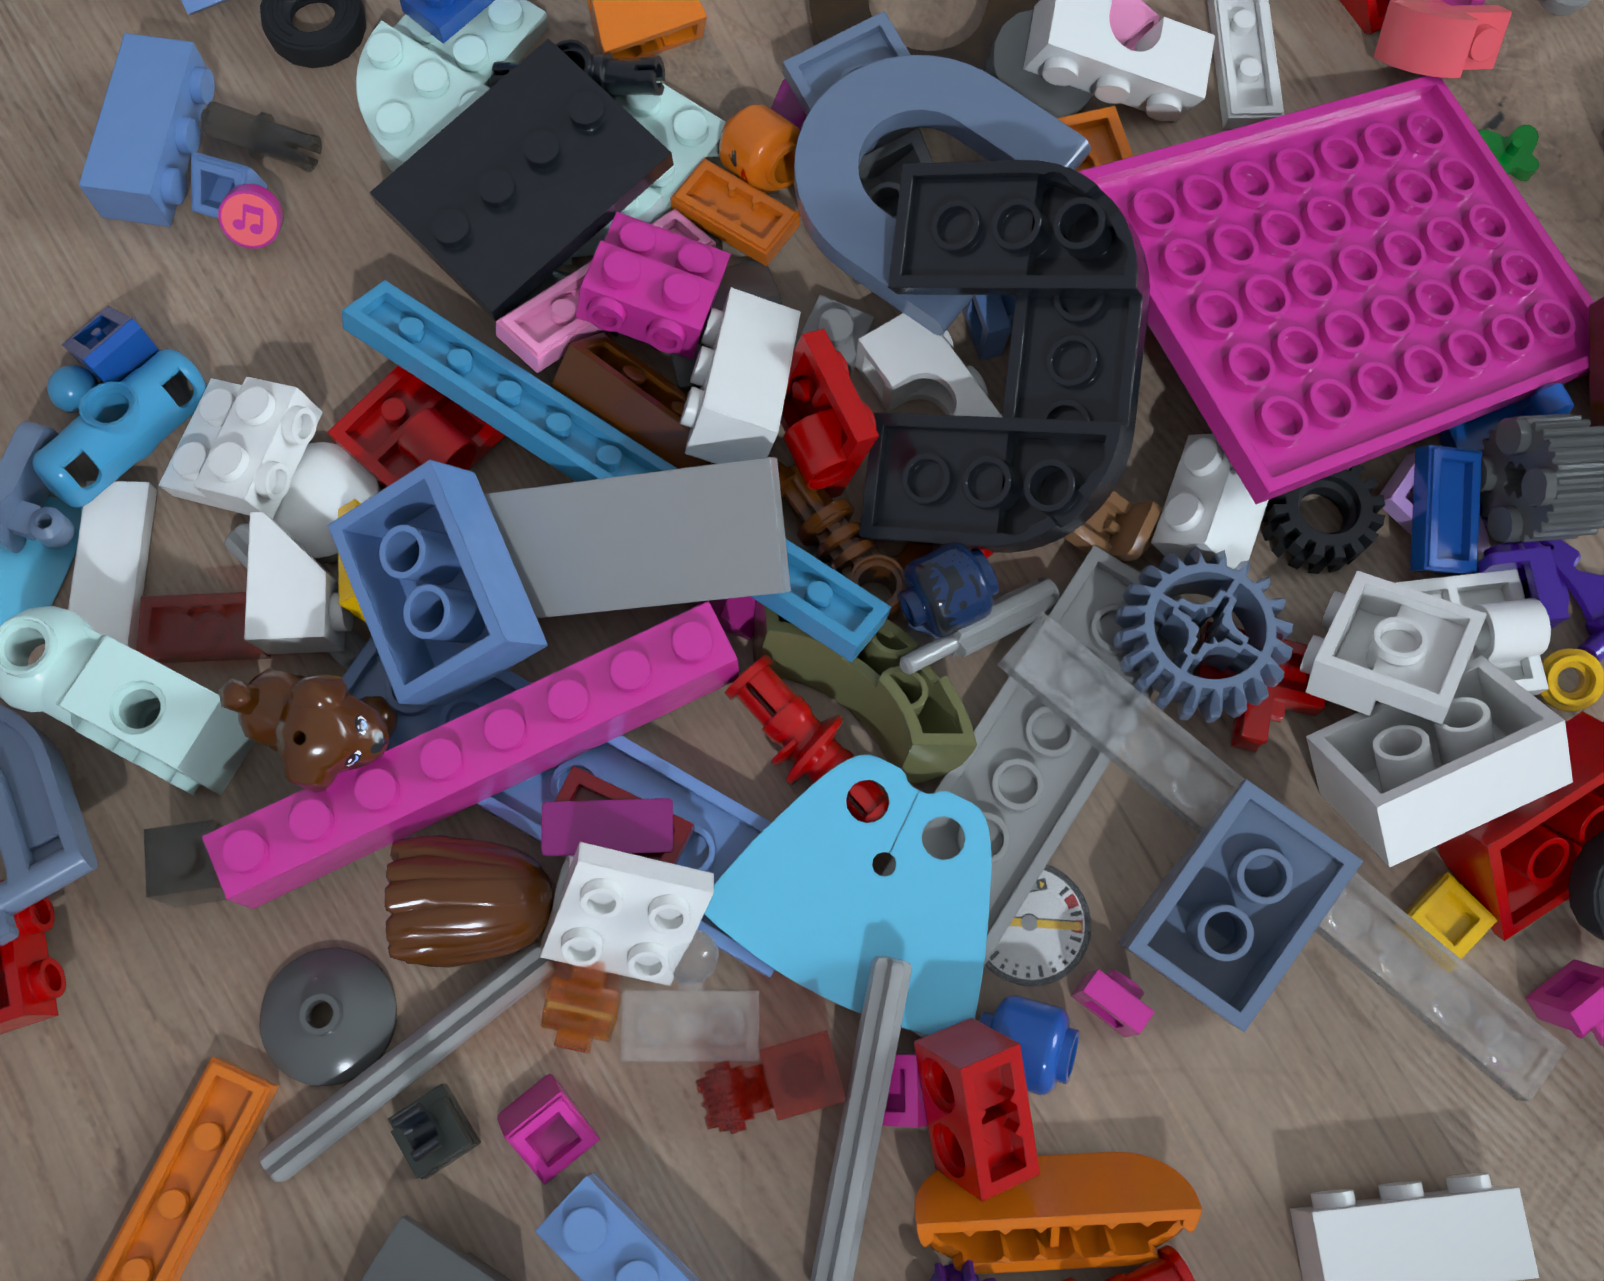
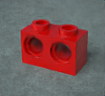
[914,1018,1040,1202]

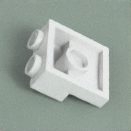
[158,376,323,520]
[1300,571,1487,724]

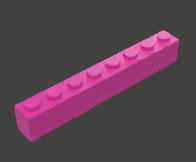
[202,601,739,909]

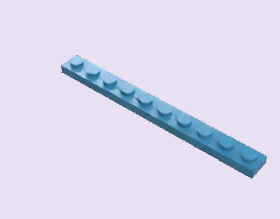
[342,280,891,663]

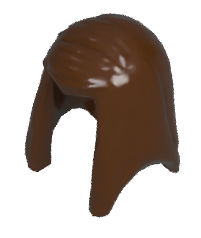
[385,835,554,968]

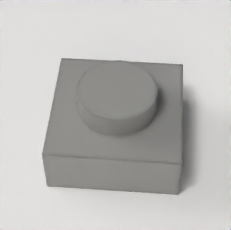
[796,295,874,377]

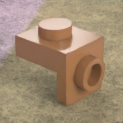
[1063,491,1162,562]

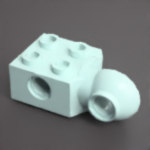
[0,606,256,795]

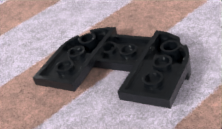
[859,160,1150,553]

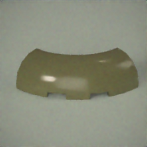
[753,600,977,784]

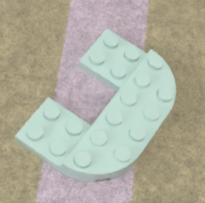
[356,0,726,265]

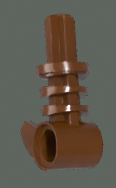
[784,464,933,622]

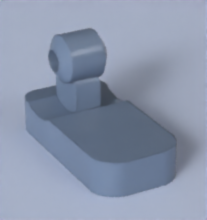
[0,421,74,553]

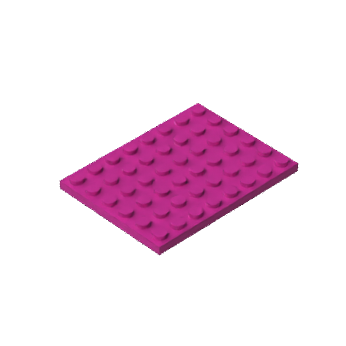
[1078,76,1594,504]

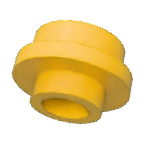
[1539,648,1604,712]

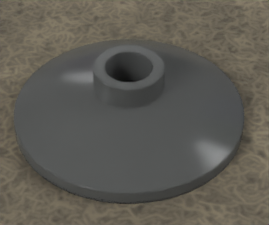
[259,948,397,1086]

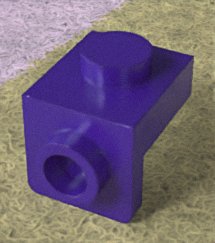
[1477,542,1570,629]

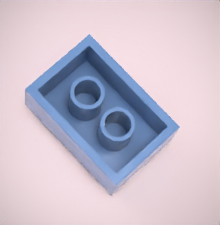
[328,460,548,705]

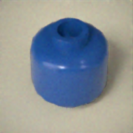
[979,995,1080,1095]

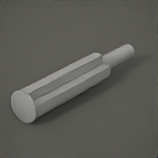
[900,576,1061,675]

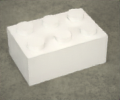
[1306,655,1573,867]

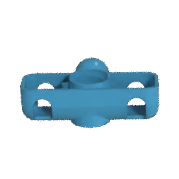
[32,348,207,507]

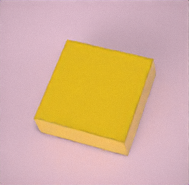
[1397,872,1497,968]

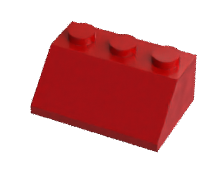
[1437,711,1604,941]

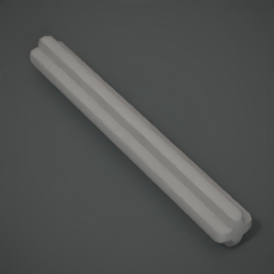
[258,941,557,1182]
[810,956,912,1281]

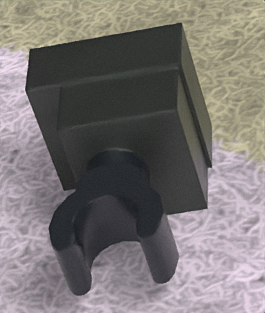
[388,1083,481,1180]

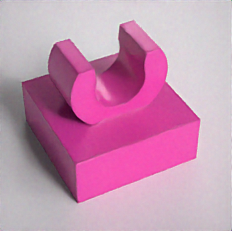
[1525,959,1604,1047]

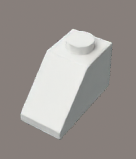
[244,512,354,654]

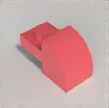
[1374,0,1512,78]

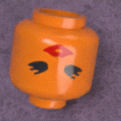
[719,104,800,193]

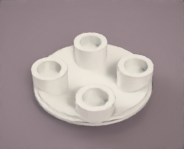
[273,442,382,563]

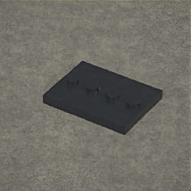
[369,39,674,321]

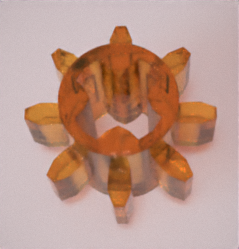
[541,965,621,1054]

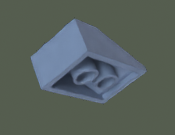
[1118,779,1363,1033]

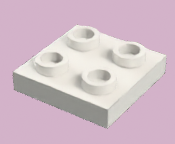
[1396,569,1551,695]
[540,842,714,986]

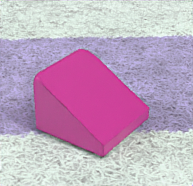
[497,1074,600,1185]

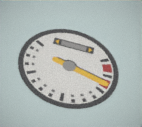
[985,865,1091,986]

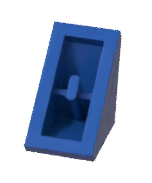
[62,306,159,383]

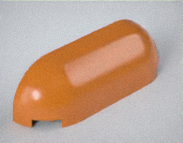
[914,1152,1202,1274]

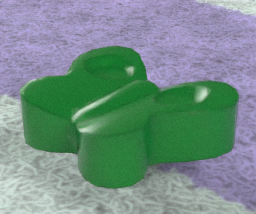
[1478,124,1539,181]

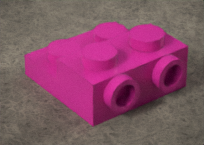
[575,211,731,360]

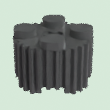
[1478,414,1604,543]

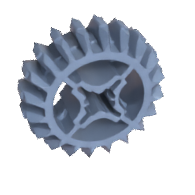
[1113,547,1294,723]

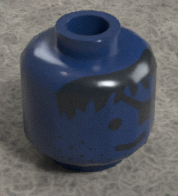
[897,542,999,637]

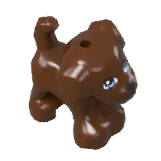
[219,669,398,793]

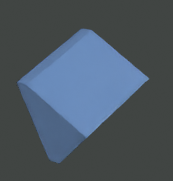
[191,152,268,218]

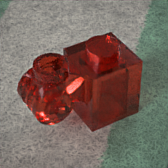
[695,1030,846,1134]

